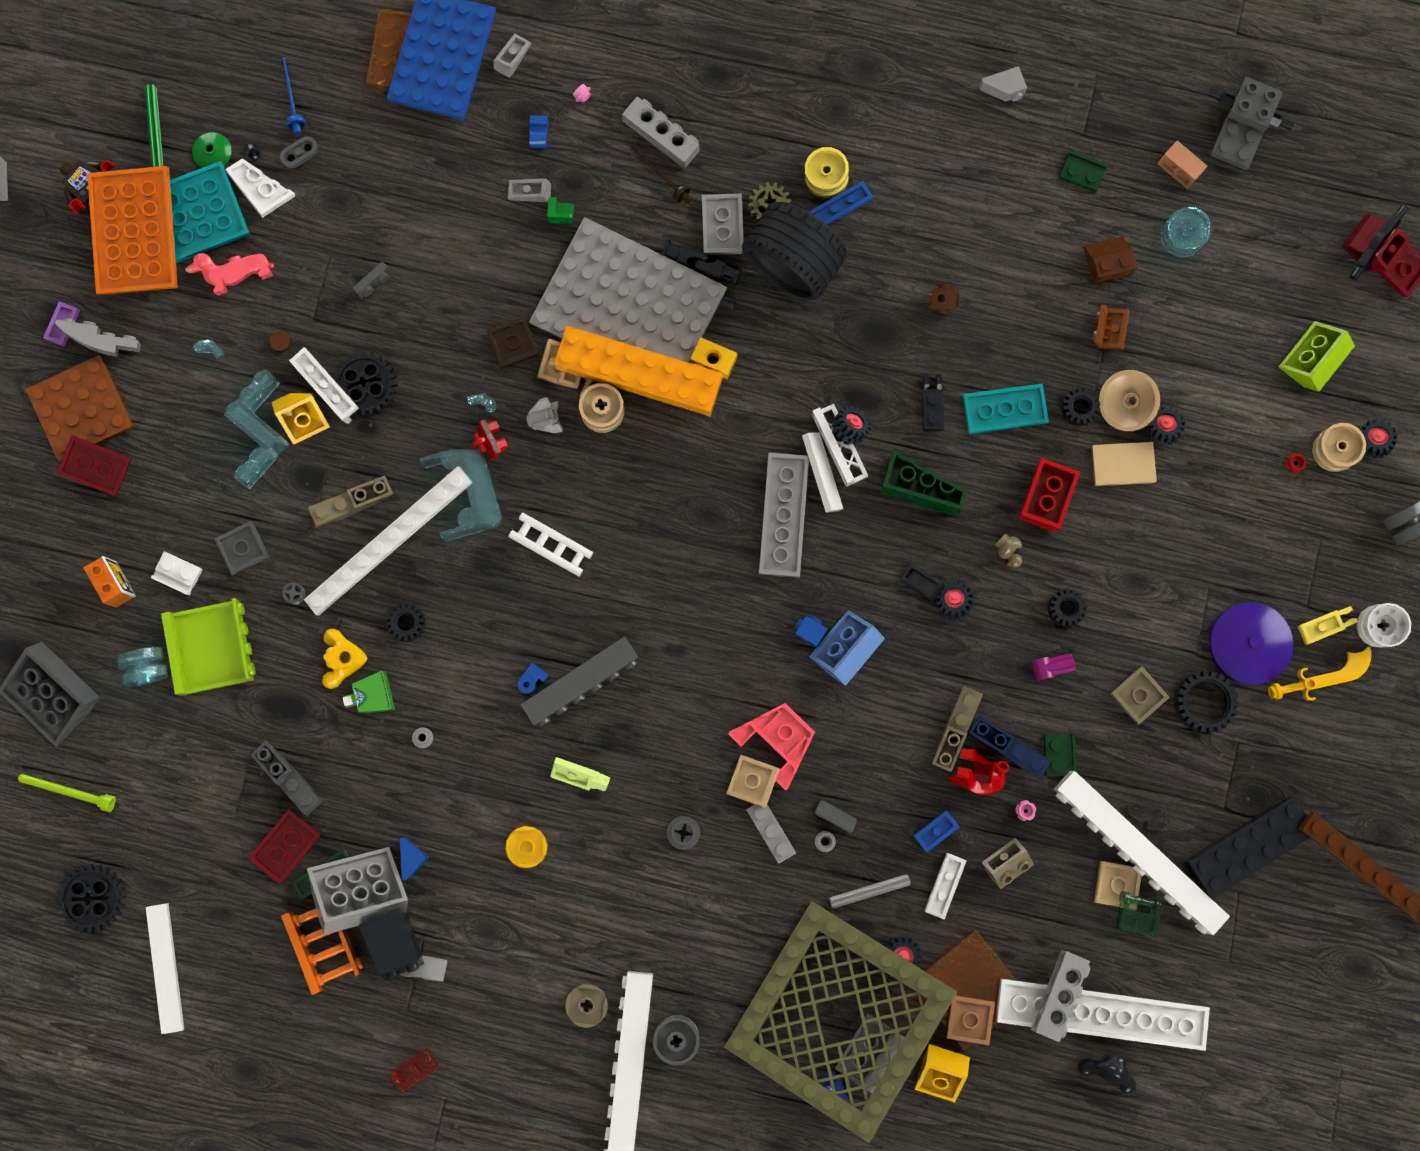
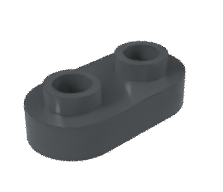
[280,136,318,169]

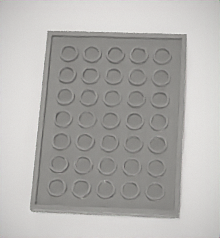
[529,217,727,363]

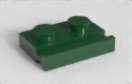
[1059,150,1108,193]
[1044,734,1077,777]

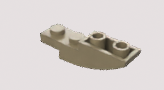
[308,476,393,527]
[932,686,983,772]

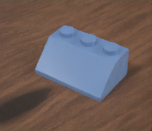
[809,610,885,686]

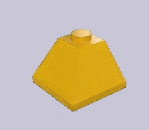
[272,393,330,445]

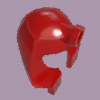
[948,748,1009,796]

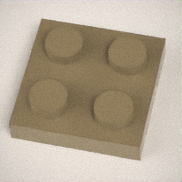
[1110,666,1170,725]

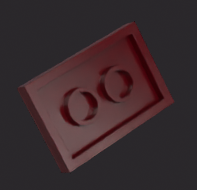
[57,435,132,496]
[248,809,322,885]

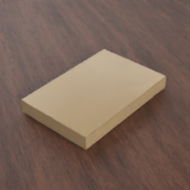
[1091,442,1157,486]

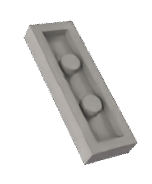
[746,805,796,864]

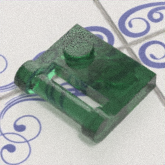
[1115,891,1163,937]

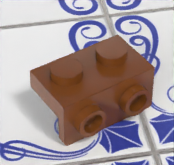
[1093,305,1130,350]

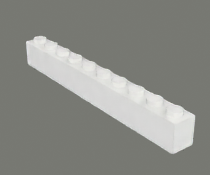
[1054,771,1230,935]
[604,971,653,1151]

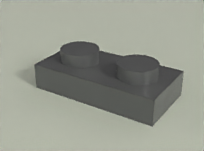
[353,261,391,299]

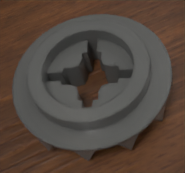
[667,816,700,850]

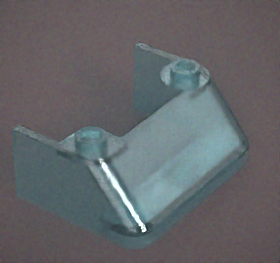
[419,449,502,542]

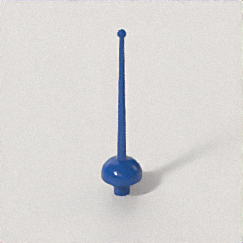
[282,57,306,135]

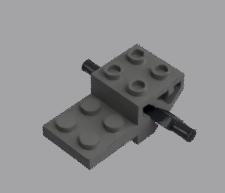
[1208,77,1294,171]

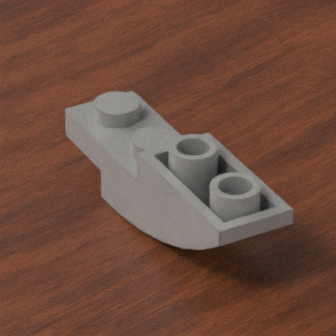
[55,318,141,357]

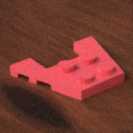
[728,703,815,791]

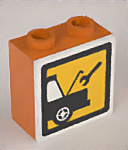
[83,556,136,608]

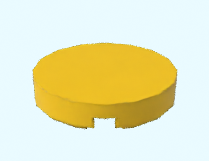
[505,826,548,868]

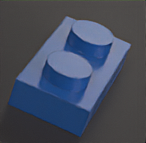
[913,810,959,853]

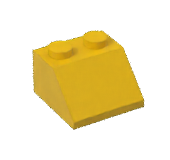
[914,1044,970,1102]

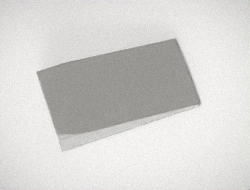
[494,33,531,78]
[508,178,551,202]

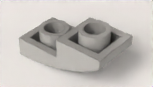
[399,956,447,982]

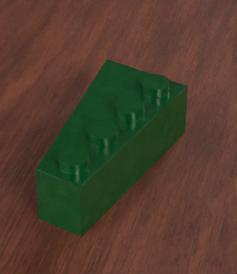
[880,449,967,517]

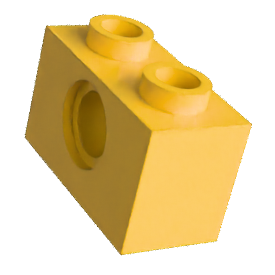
[690,337,737,379]

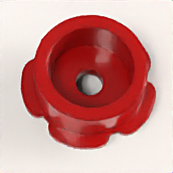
[1286,454,1306,473]

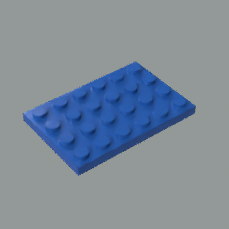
[387,0,496,120]

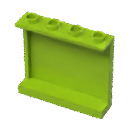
[161,598,256,696]

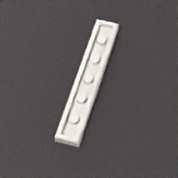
[146,903,184,1034]

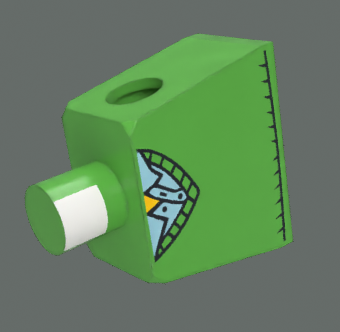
[343,671,395,713]

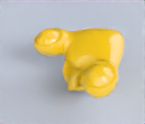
[322,628,368,689]

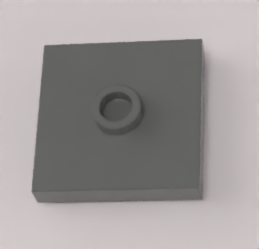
[214,521,270,576]

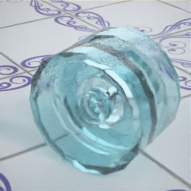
[1161,206,1212,258]
[116,647,169,687]

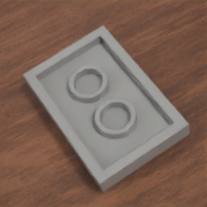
[702,193,744,255]

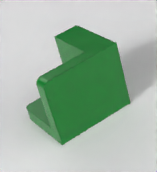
[547,197,574,224]

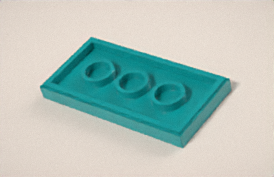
[962,383,1049,435]

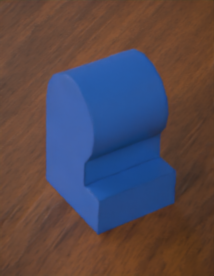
[530,115,549,148]
[518,663,550,694]

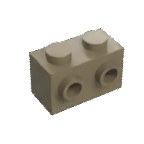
[982,838,1034,889]

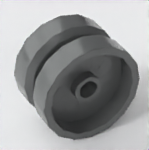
[1382,500,1420,546]
[653,1015,700,1065]

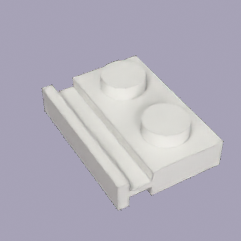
[151,551,203,596]

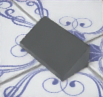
[814,800,857,833]

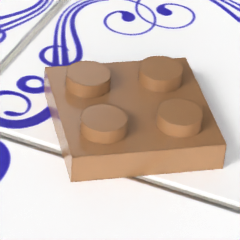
[946,995,995,1045]

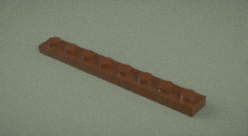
[1299,812,1420,925]

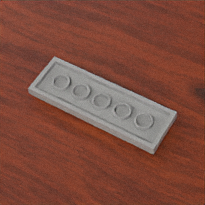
[759,453,809,578]

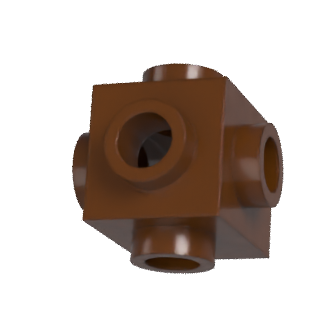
[929,284,960,314]

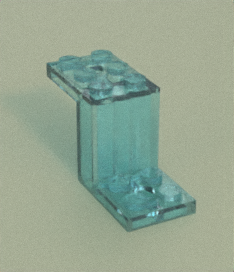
[224,369,289,490]

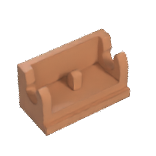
[1158,141,1207,189]

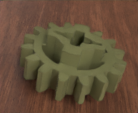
[748,182,792,222]

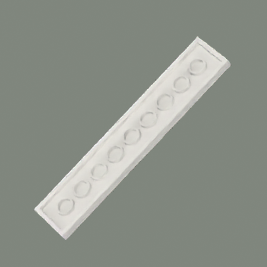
[995,978,1210,1051]

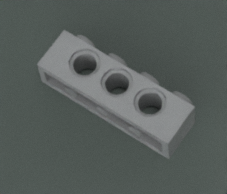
[622,97,700,169]
[1031,950,1090,1042]

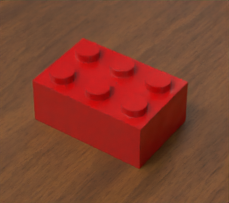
[1017,458,1080,533]

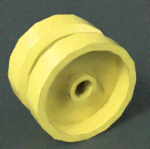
[805,147,849,199]

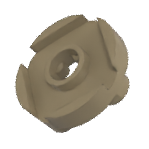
[565,984,608,1028]

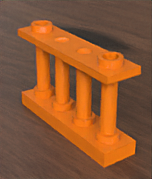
[281,908,364,995]

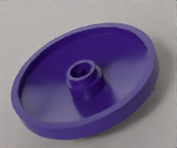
[1209,602,1293,685]

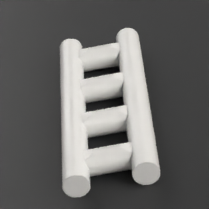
[508,512,593,577]

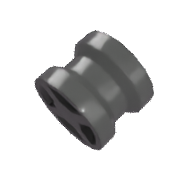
[282,582,306,605]

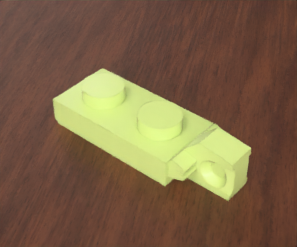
[550,757,610,791]

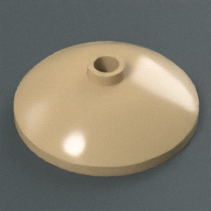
[1099,370,1160,431]

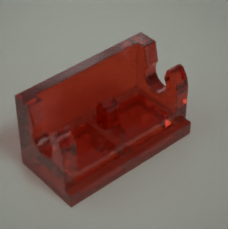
[391,1047,440,1094]

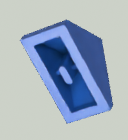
[400,838,429,880]

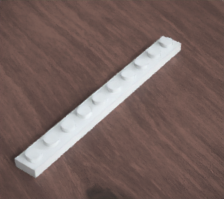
[304,466,473,616]

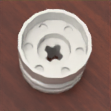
[1356,603,1411,647]

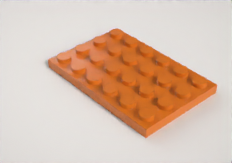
[87,166,178,295]

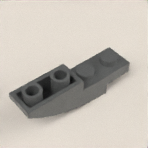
[251,741,323,816]

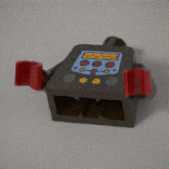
[60,160,117,214]

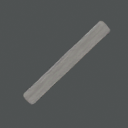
[829,874,910,908]

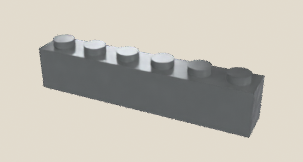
[521,637,639,727]

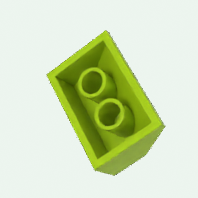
[1279,321,1355,392]

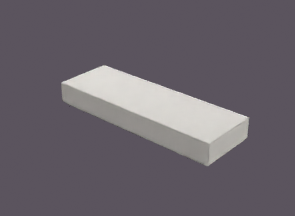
[924,853,967,919]

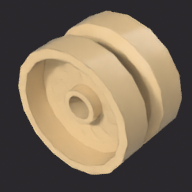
[579,383,625,433]
[1312,423,1366,472]

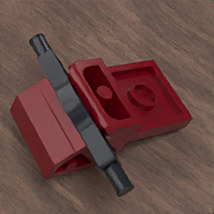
[1342,204,1420,298]

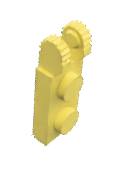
[1297,606,1358,645]

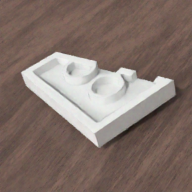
[226,159,295,218]

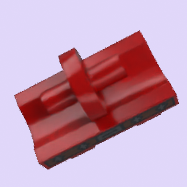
[471,420,508,460]

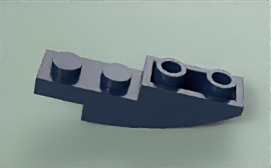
[969,716,1052,780]

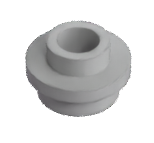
[412,727,433,748]
[815,831,836,852]

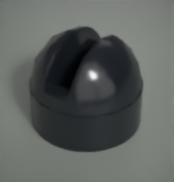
[244,143,262,161]

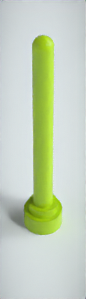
[18,774,116,812]

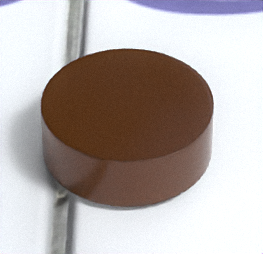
[270,331,291,352]

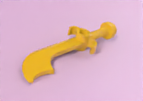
[1268,646,1371,701]

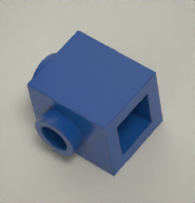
[794,615,827,648]

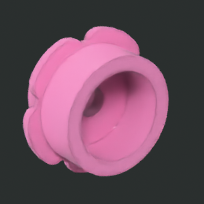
[573,84,591,103]
[1015,800,1036,821]

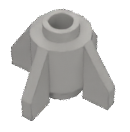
[526,397,563,433]

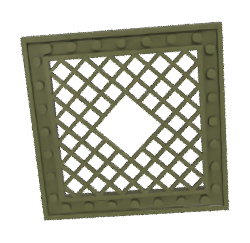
[724,901,958,1143]

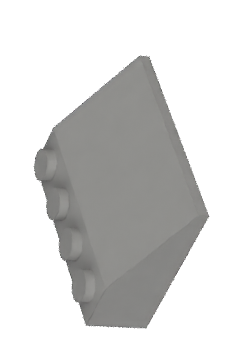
[307,847,408,935]

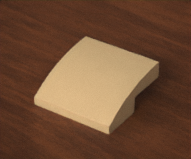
[536,339,581,389]

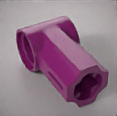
[1031,654,1076,681]

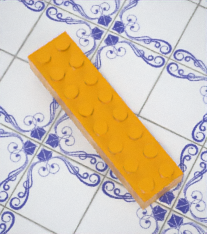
[554,326,723,417]

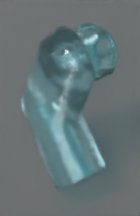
[193,340,225,360]
[467,393,496,412]

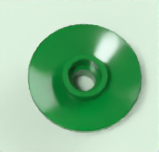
[192,132,232,168]

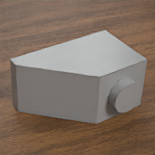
[979,66,1027,102]

